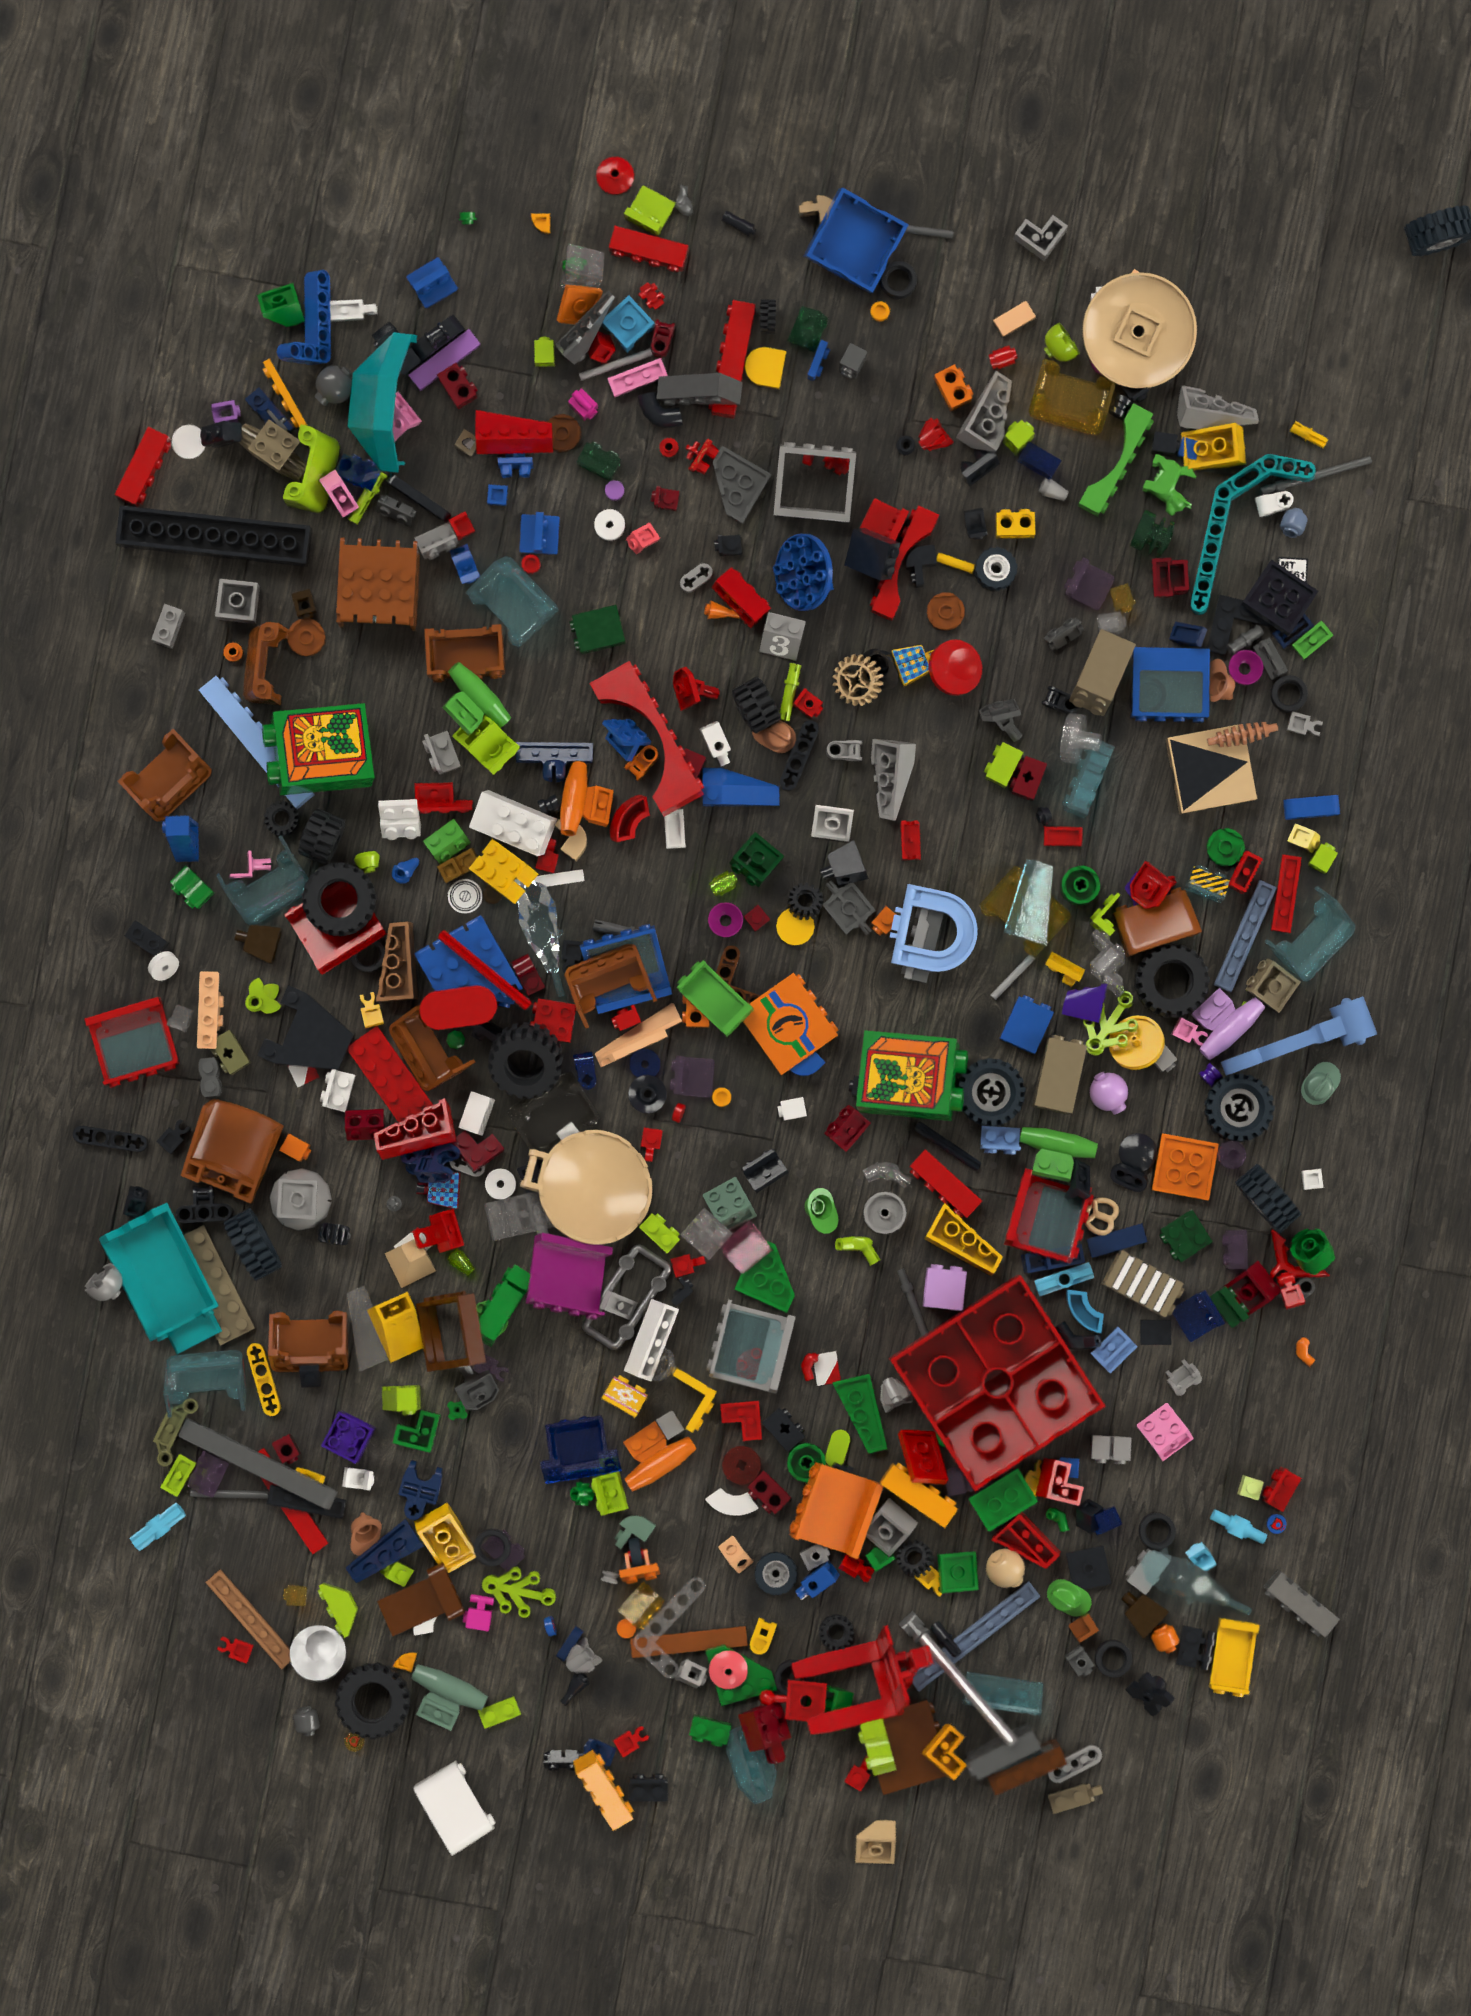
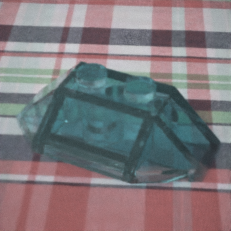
[726,1726,777,1805]

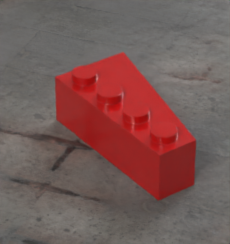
[475,410,553,454]
[374,1098,456,1160]

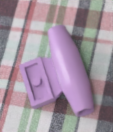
[1191,988,1265,1060]

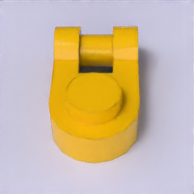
[750,1617,777,1655]

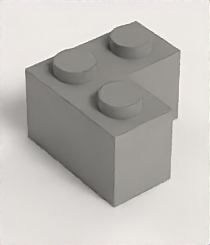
[1013,215,1068,261]

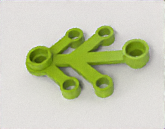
[1083,991,1138,1055]
[482,1567,556,1618]

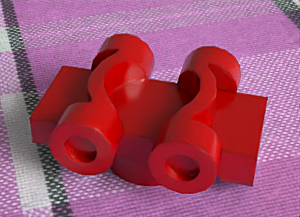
[638,282,665,310]
[823,456,850,476]

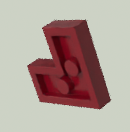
[450,1130,504,1172]

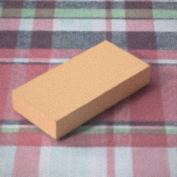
[993,301,1036,337]

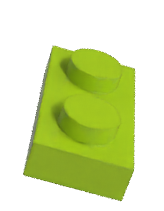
[160,1454,197,1497]
[478,1696,521,1729]

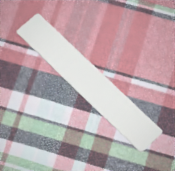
[514,869,584,890]

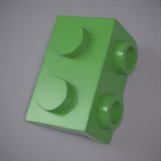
[423,819,471,864]

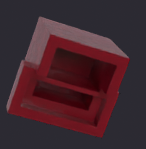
[1151,558,1189,598]

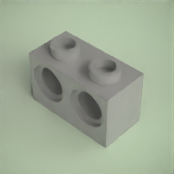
[151,604,185,649]

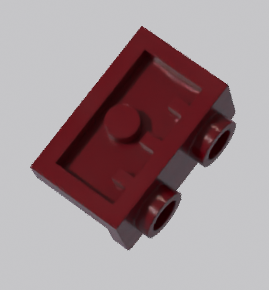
[824,1105,871,1152]

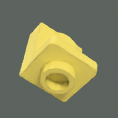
[1287,824,1320,853]

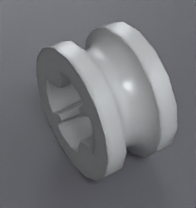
[601,1570,619,1584]

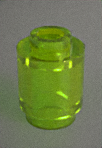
[708,870,738,896]

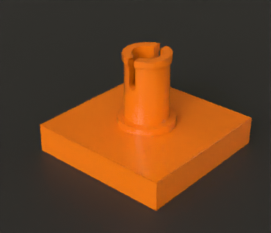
[557,284,603,324]

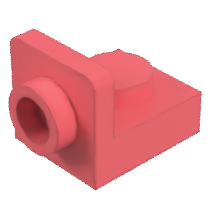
[626,523,660,554]

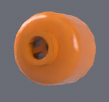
[1151,1623,1179,1654]

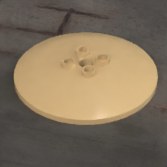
[1082,273,1197,389]

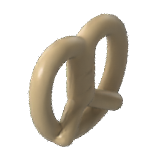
[1084,1198,1119,1236]

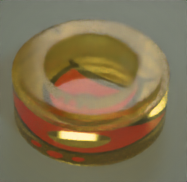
[345,1733,365,1752]

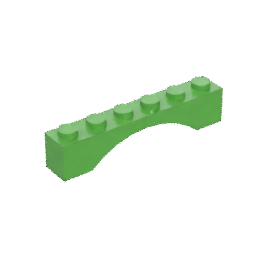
[1078,403,1154,517]

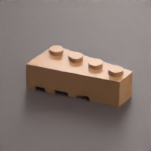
[376,922,418,1002]

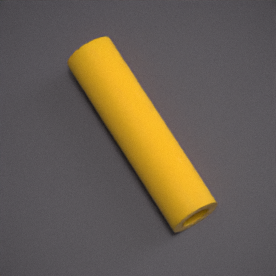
[936,552,975,574]

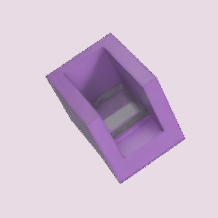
[211,400,241,423]

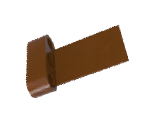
[377,1562,465,1636]

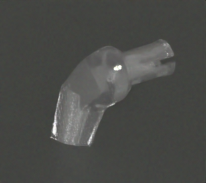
[863,1162,911,1188]

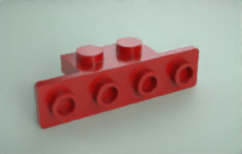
[414,782,473,814]

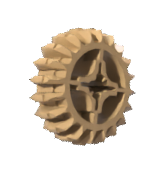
[833,654,883,706]

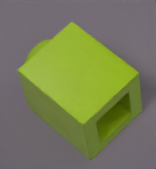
[534,337,555,367]
[1308,843,1338,874]

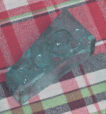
[1062,738,1115,819]
[1004,859,1053,946]

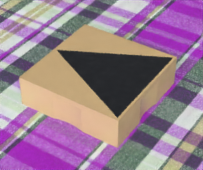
[1165,725,1257,814]

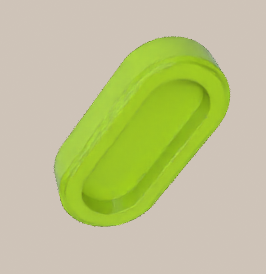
[825,1429,850,1467]

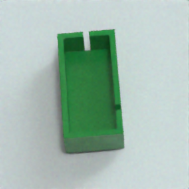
[478,1264,530,1347]

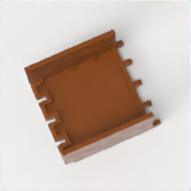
[336,537,420,631]

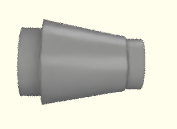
[1039,478,1069,501]

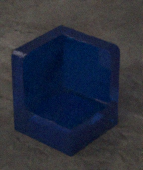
[1094,1506,1122,1535]

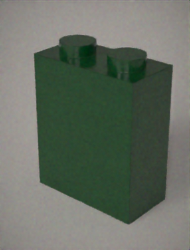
[569,604,626,655]

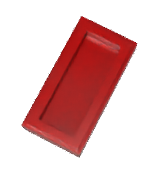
[1043,826,1083,847]

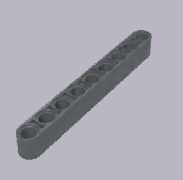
[178,1418,338,1510]

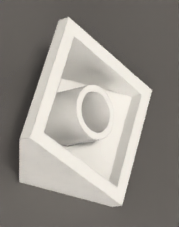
[811,805,854,842]

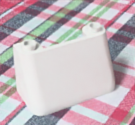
[414,1761,496,1855]

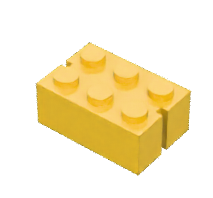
[469,839,538,904]

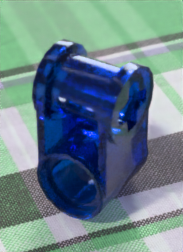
[573,1051,597,1090]

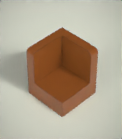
[1068,1613,1099,1643]

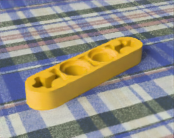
[247,1343,281,1416]

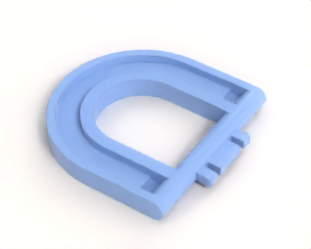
[890,884,977,972]

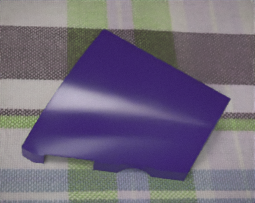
[1062,983,1107,1023]

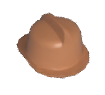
[1209,659,1235,702]
[752,720,796,753]
[350,1512,382,1556]

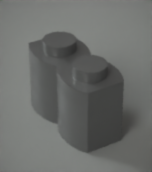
[198,1057,222,1098]

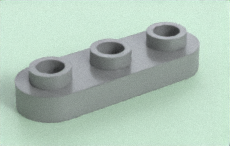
[1048,1745,1102,1783]

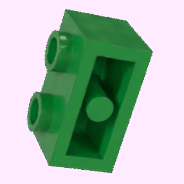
[689,1714,731,1747]

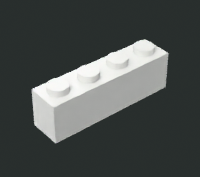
[624,1299,679,1381]

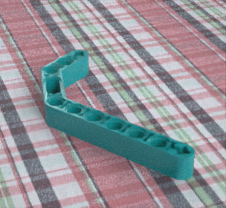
[1191,454,1316,615]

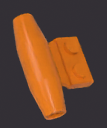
[560,761,614,836]
[623,1421,697,1492]

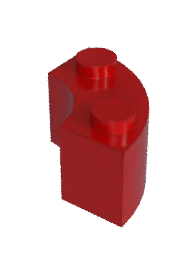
[610,794,650,842]

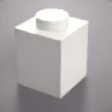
[777,1097,807,1121]

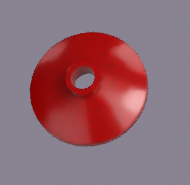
[596,157,634,195]

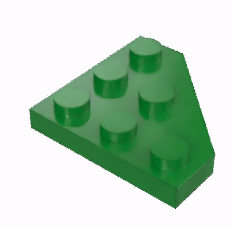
[734,1237,795,1313]
[705,1644,777,1706]

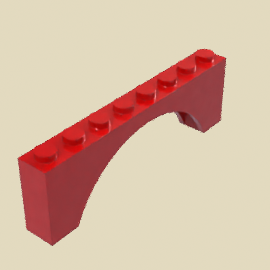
[589,661,705,817]

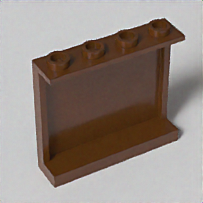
[877,1698,946,1795]

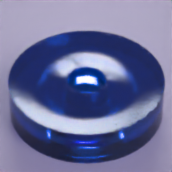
[630,1049,660,1078]

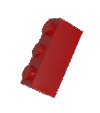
[711,567,771,628]

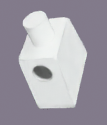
[699,721,731,766]

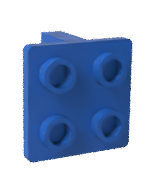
[407,257,458,309]
[519,512,560,555]
[602,719,652,761]

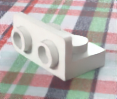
[320,1069,356,1112]

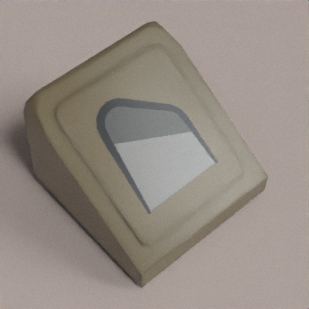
[455,429,476,457]

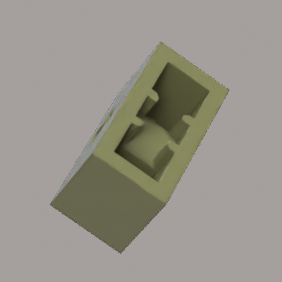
[210,1030,251,1075]

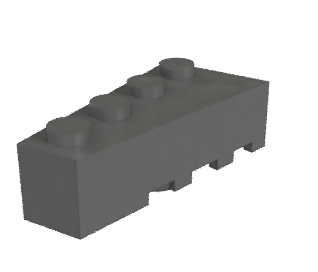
[656,373,743,406]
[1263,1569,1340,1638]

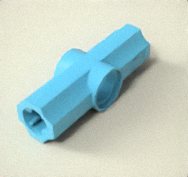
[1034,1262,1094,1297]
[130,1503,186,1551]

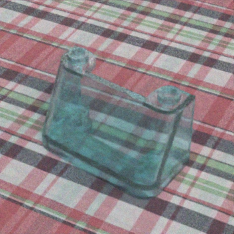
[466,556,558,647]

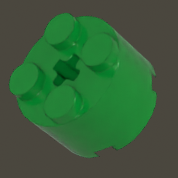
[1060,865,1100,906]
[1290,1228,1335,1275]
[787,1442,826,1482]

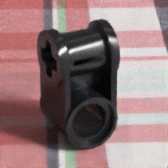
[1041,686,1079,715]

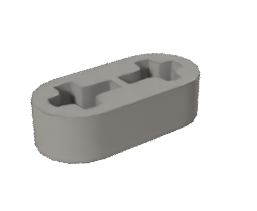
[680,563,713,593]
[450,1158,485,1177]

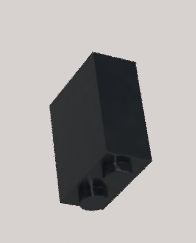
[844,528,900,580]

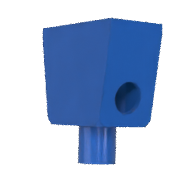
[795,1560,840,1600]

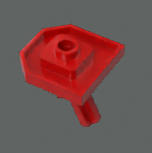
[673,667,720,711]
[1130,861,1177,909]

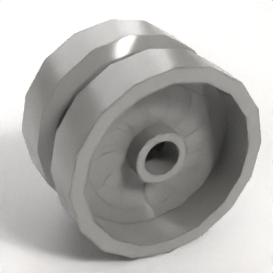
[863,1192,906,1234]

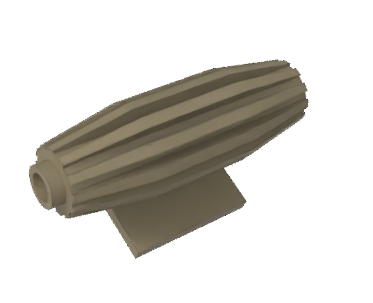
[239,420,307,482]

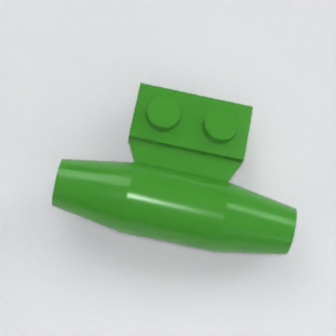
[442,662,511,735]
[1019,1127,1098,1182]

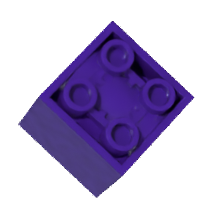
[321,1410,376,1464]

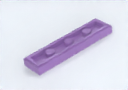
[409,329,481,391]

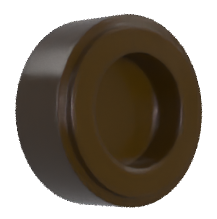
[483,885,502,904]

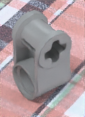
[826,740,862,761]

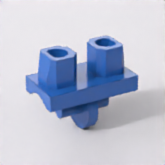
[498,453,533,478]

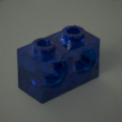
[336,454,381,491]

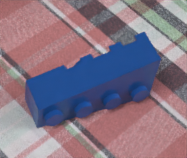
[162,816,199,862]

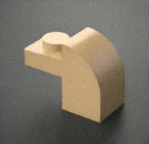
[798,195,833,224]
[555,819,587,862]

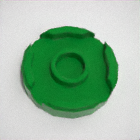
[1206,828,1245,867]

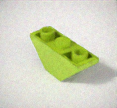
[318,1583,358,1638]

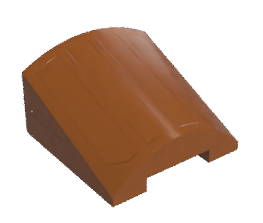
[181,1099,284,1203]

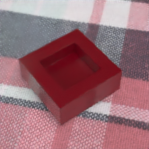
[744,905,770,932]

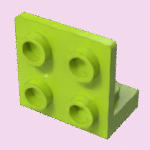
[624,186,675,237]
[1090,893,1120,939]

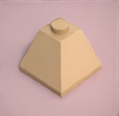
[855,1820,896,1864]

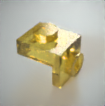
[1109,583,1136,613]
[284,1584,307,1606]

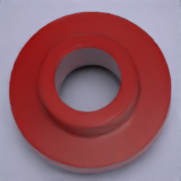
[659,438,678,457]

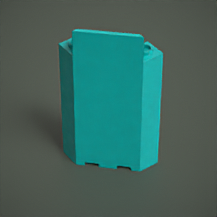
[99,1203,222,1354]

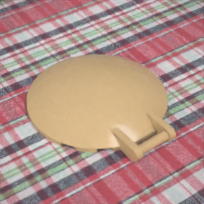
[520,1130,652,1245]

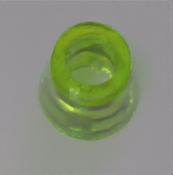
[447,1248,475,1276]

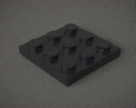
[1241,559,1319,637]

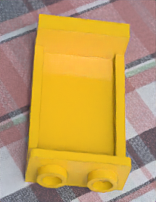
[1209,1618,1259,1697]

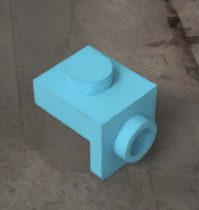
[1186,1542,1217,1574]

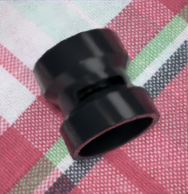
[1108,394,1133,420]
[537,794,560,816]

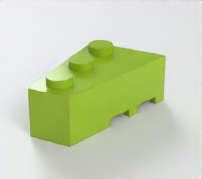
[382,1385,421,1415]

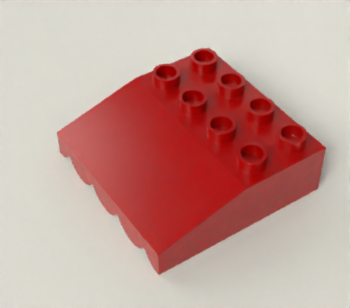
[889,1274,1106,1491]

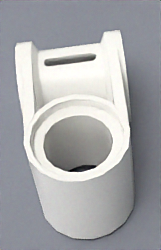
[1255,491,1293,517]

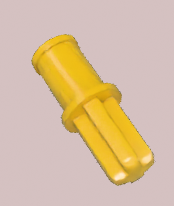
[1290,421,1328,448]

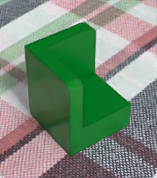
[865,1546,895,1571]

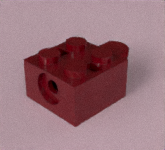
[738,1702,791,1764]

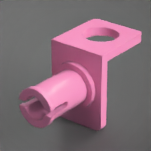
[229,851,271,878]

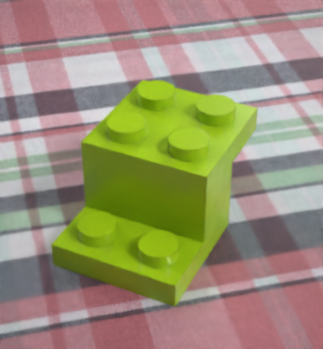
[452,715,520,775]

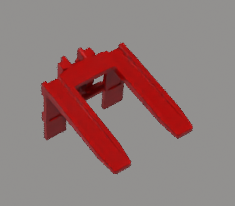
[791,1625,933,1735]

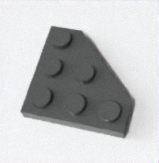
[713,446,772,524]

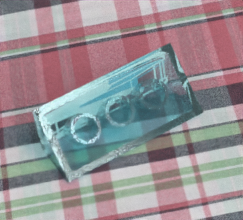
[962,1672,1043,1716]

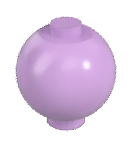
[1090,1072,1128,1114]

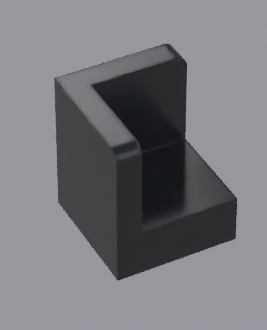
[1076,1499,1104,1534]

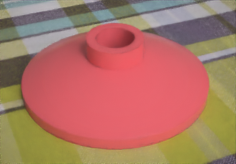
[709,1651,748,1689]

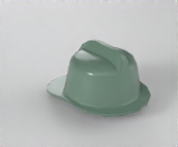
[1301,1062,1341,1105]

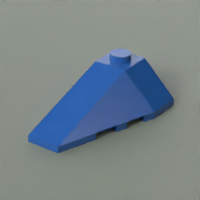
[703,768,779,806]

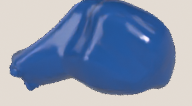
[392,858,419,884]

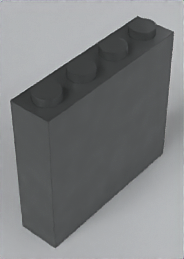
[964,1722,1041,1780]

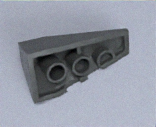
[555,290,615,365]

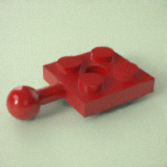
[759,1680,827,1721]

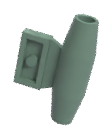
[411,1664,488,1731]

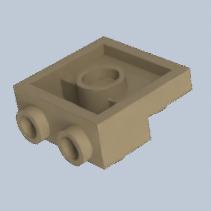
[1245,958,1301,1013]

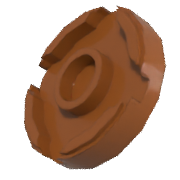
[927,592,965,631]
[288,618,326,657]

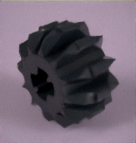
[317,1223,350,1245]

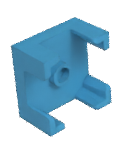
[601,296,655,353]

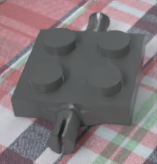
[822,880,876,935]

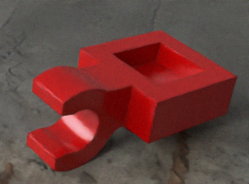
[535,838,559,873]
[641,1127,663,1162]
[671,1254,706,1277]
[844,1755,871,1792]

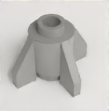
[880,1377,913,1413]
[566,1637,602,1673]

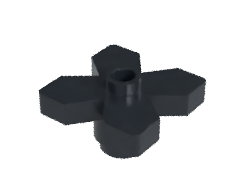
[1125,1672,1175,1716]

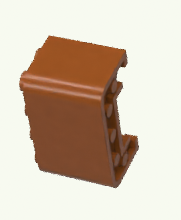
[424,624,505,682]

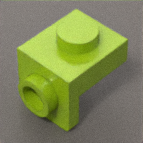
[380,1561,414,1587]

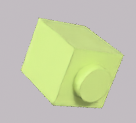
[1237,1475,1264,1500]

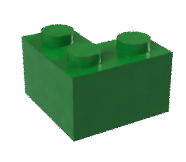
[393,1409,441,1453]

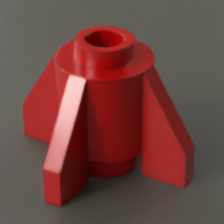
[918,418,954,451]

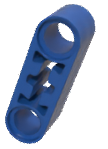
[1283,795,1340,820]

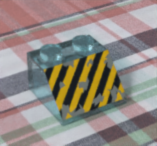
[1184,865,1230,903]

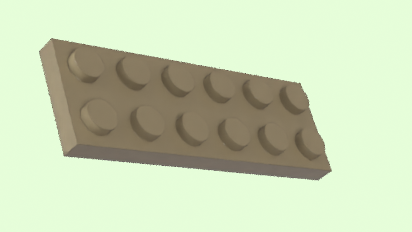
[184,1225,255,1346]

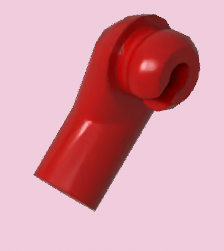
[801,1353,819,1381]

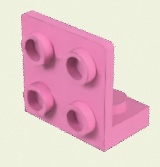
[393,392,421,441]
[1137,1403,1194,1461]

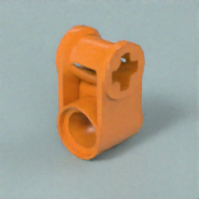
[624,745,659,781]

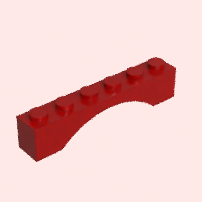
[869,505,939,621]

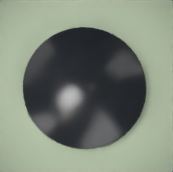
[1119,1133,1157,1171]

